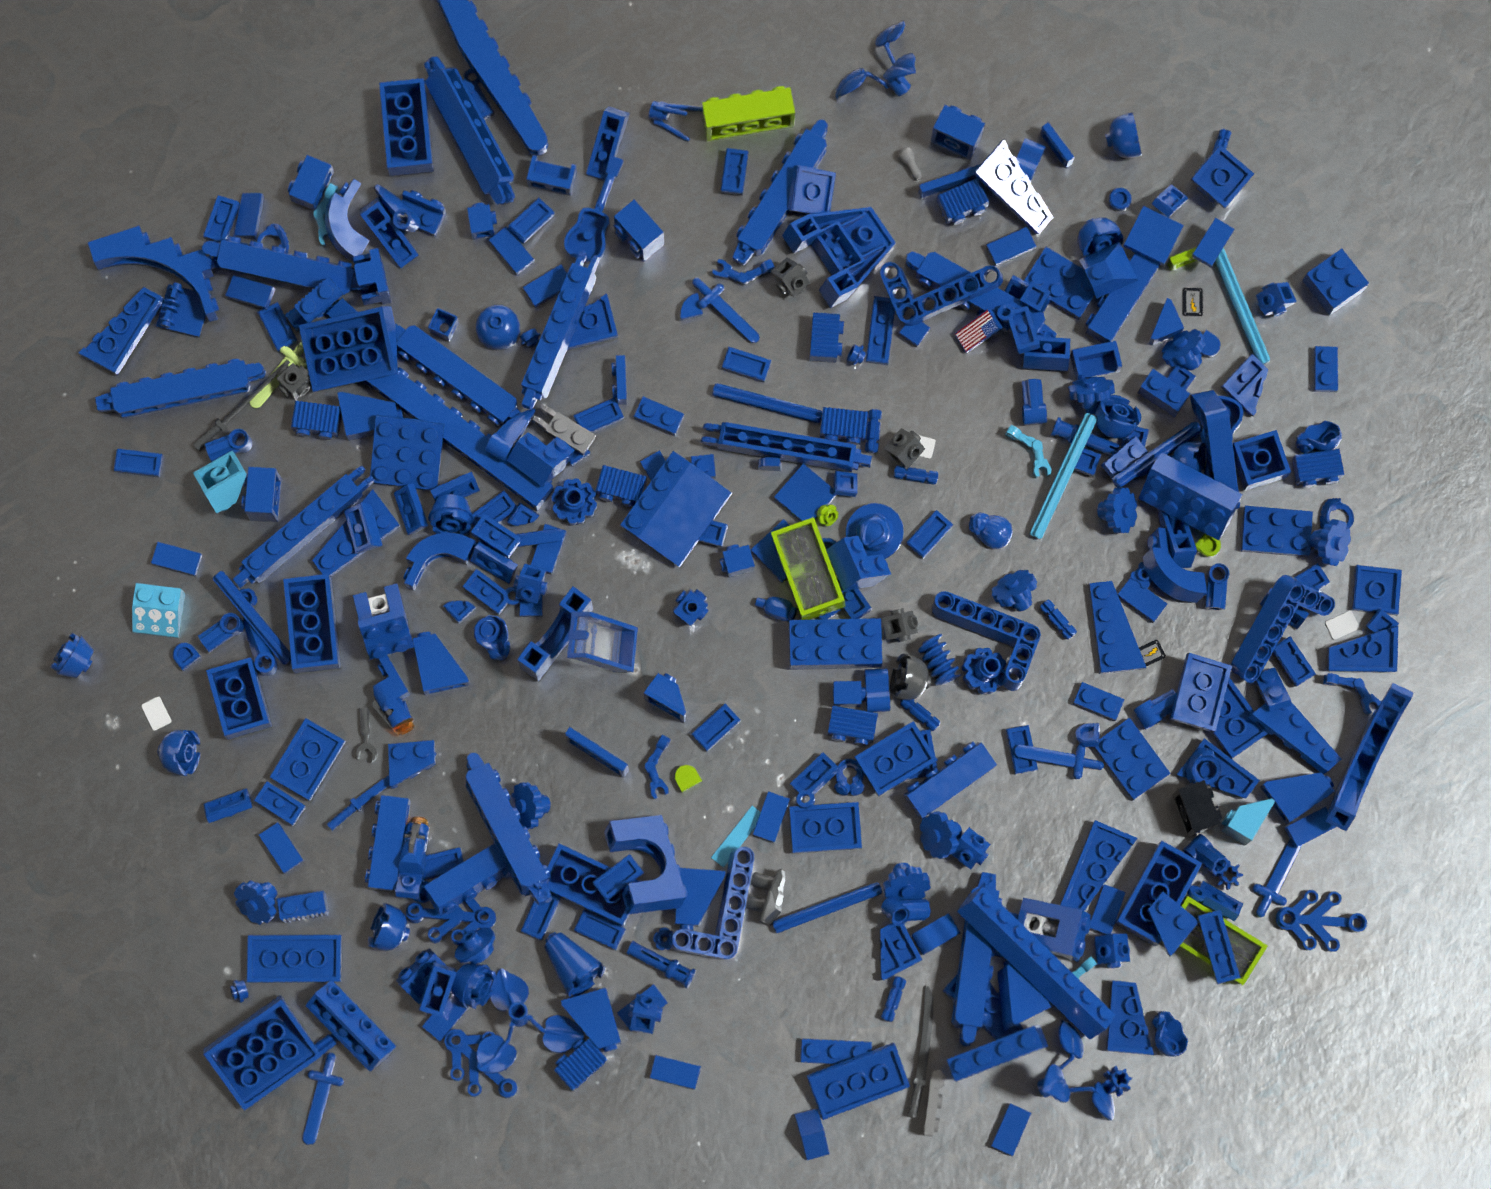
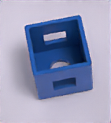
[428,308,459,342]

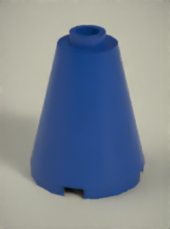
[544,932,605,997]

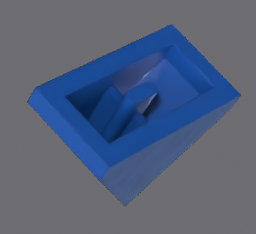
[1148,298,1184,345]
[795,1109,830,1160]

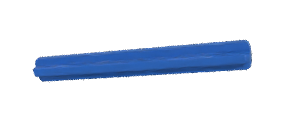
[713,383,822,423]
[1112,421,1202,488]
[213,571,291,665]
[772,882,882,933]

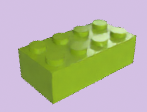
[702,86,795,142]

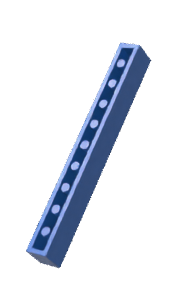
[363,367,554,511]

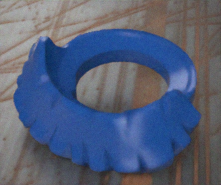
[257,223,289,253]
[1319,498,1354,529]
[1186,748,1222,785]

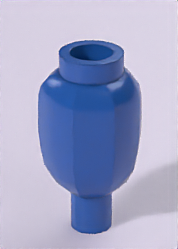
[755,597,797,621]

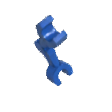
[712,259,775,285]
[1323,673,1381,715]
[645,735,671,799]

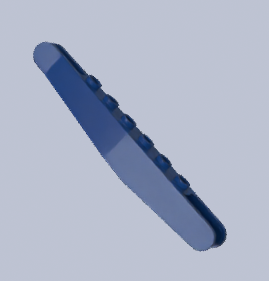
[437,0,548,156]

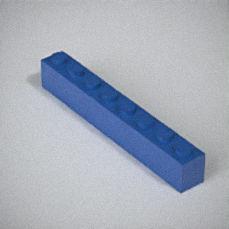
[957,886,1115,1040]

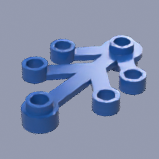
[1275,890,1367,952]
[406,899,496,945]
[444,1029,517,1098]

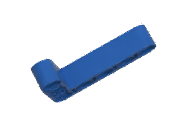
[880,262,1003,326]
[1190,390,1240,509]
[1231,575,1335,683]
[931,591,1041,691]
[668,847,754,960]

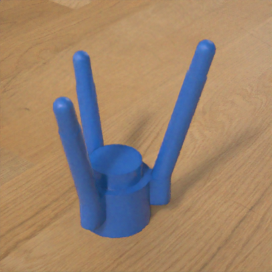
[649,101,702,141]

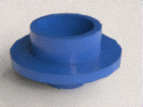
[455,928,495,964]

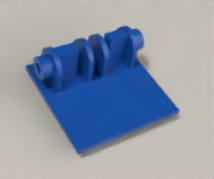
[156,282,212,337]

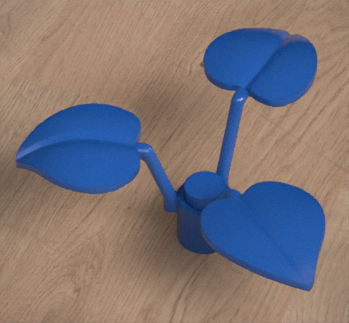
[835,20,916,101]
[477,968,584,1073]
[1037,1020,1115,1121]

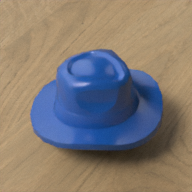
[846,503,904,559]

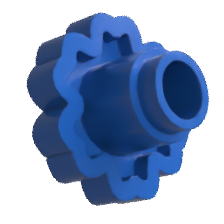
[1162,329,1206,370]
[1068,377,1115,414]
[551,478,597,525]
[1097,488,1137,533]
[1310,519,1351,566]
[992,570,1037,611]
[961,648,1006,695]
[510,782,551,829]
[920,811,962,859]
[883,863,931,900]
[234,880,277,925]

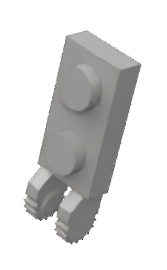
[531,404,596,455]
[923,1070,945,1137]

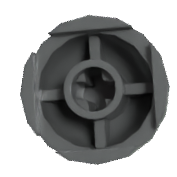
[890,653,931,700]

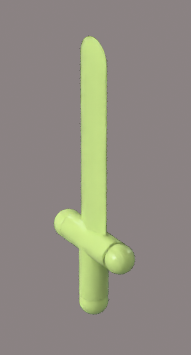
[250,341,307,408]

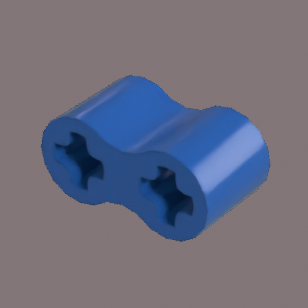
[1016,138,1046,181]
[864,668,890,712]
[912,913,961,955]

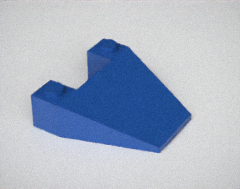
[782,207,896,308]

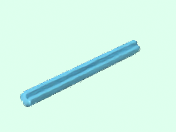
[1215,248,1270,364]
[1030,413,1097,539]

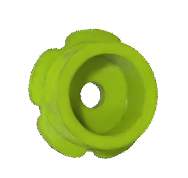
[817,504,838,526]

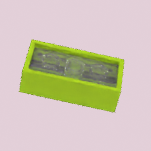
[771,517,846,620]
[1180,895,1268,985]

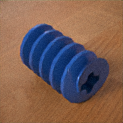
[918,634,962,686]

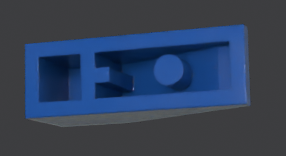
[586,107,630,180]
[360,197,419,268]
[1158,509,1197,568]

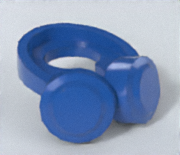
[834,758,865,796]

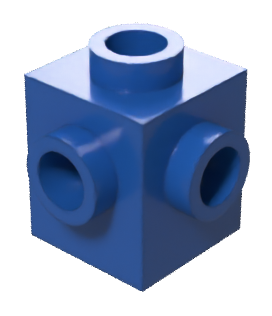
[1256,282,1297,317]
[513,564,548,604]
[673,589,709,626]
[951,827,991,870]
[1095,934,1130,969]
[628,994,663,1034]

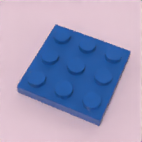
[370,414,445,490]

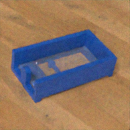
[567,612,638,673]

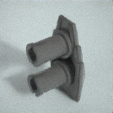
[745,869,785,926]

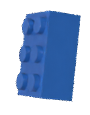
[206,657,272,740]

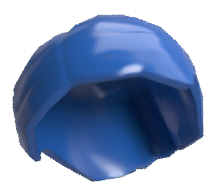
[1296,421,1342,454]
[969,512,1013,549]
[474,615,511,660]
[1152,1011,1188,1057]

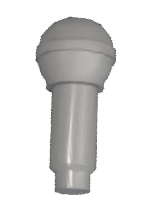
[899,148,922,180]

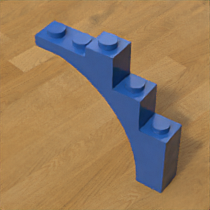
[88,226,219,322]
[1325,683,1414,831]

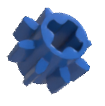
[1213,860,1243,890]
[1102,1066,1132,1097]

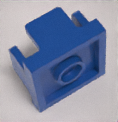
[1190,145,1254,209]
[353,248,391,305]

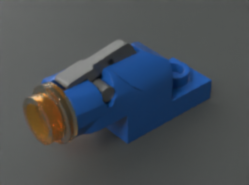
[372,655,415,736]
[395,816,430,899]

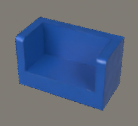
[526,155,577,196]
[1070,341,1122,381]

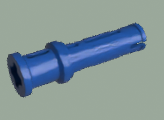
[1051,417,1120,456]
[627,941,696,988]

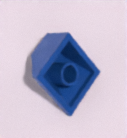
[1079,242,1138,299]
[644,673,686,723]

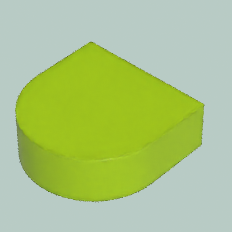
[1195,534,1221,558]
[675,765,702,793]

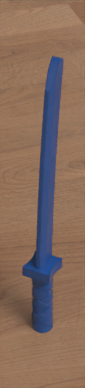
[327,752,437,831]

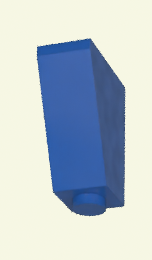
[337,392,404,441]
[413,632,470,695]
[1260,772,1335,825]
[675,868,726,931]
[997,960,1051,1030]
[561,988,621,1053]

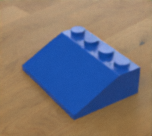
[299,306,398,392]
[620,451,732,567]
[203,995,322,1111]

